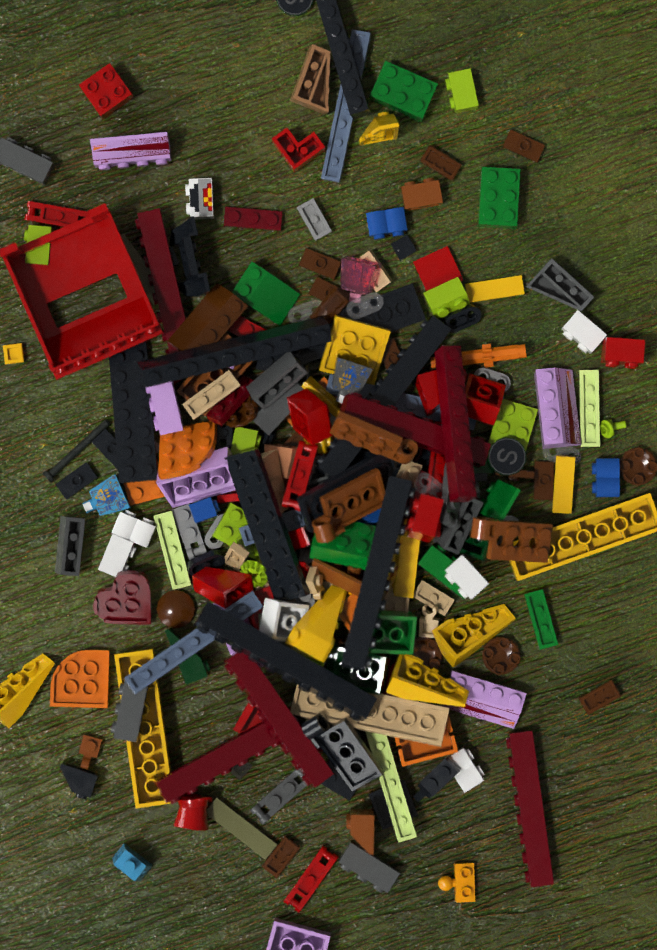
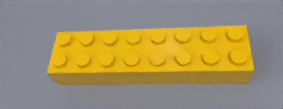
[509,493,657,581]
[114,648,171,808]

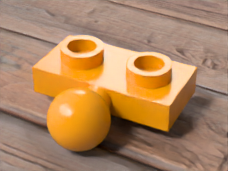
[438,862,475,903]

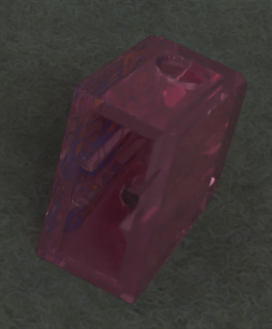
[341,255,382,303]

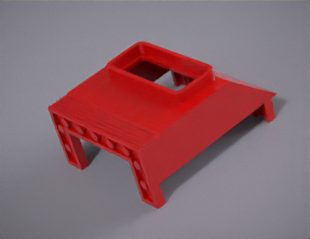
[0,203,163,380]

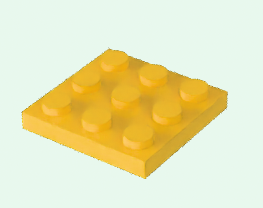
[319,315,391,385]

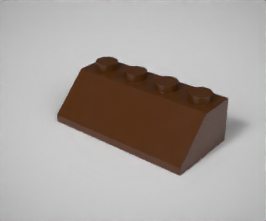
[167,283,248,352]

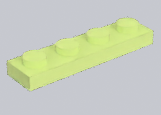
[579,370,600,447]
[154,511,191,590]

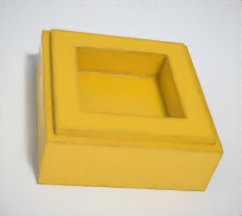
[3,343,25,365]

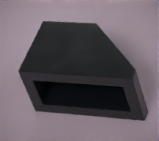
[60,762,99,800]

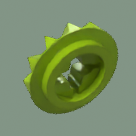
[240,560,268,588]

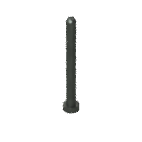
[42,419,110,483]

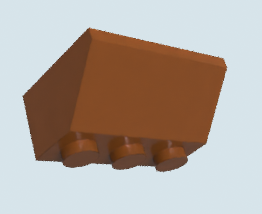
[346,809,374,855]

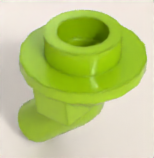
[600,419,627,438]

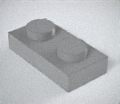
[297,198,332,241]

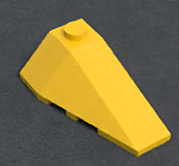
[359,112,399,146]
[392,519,420,598]
[285,585,347,662]
[432,604,516,668]
[0,653,55,729]
[386,654,469,707]

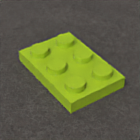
[488,399,538,455]
[212,502,260,561]

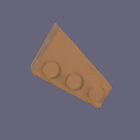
[290,44,330,115]

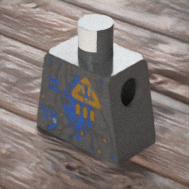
[332,357,373,403]

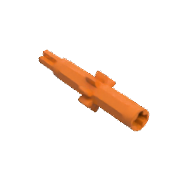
[430,343,527,368]

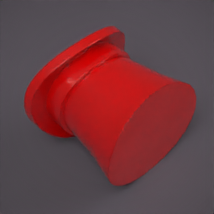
[173,793,213,831]

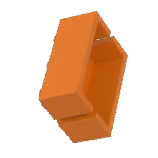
[394,715,458,767]

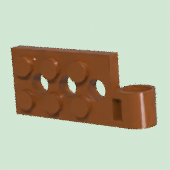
[330,411,418,464]
[312,468,385,543]
[470,517,553,563]

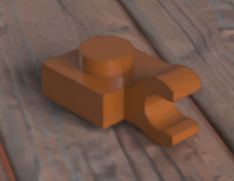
[79,735,103,770]

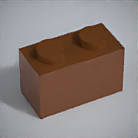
[401,178,443,212]

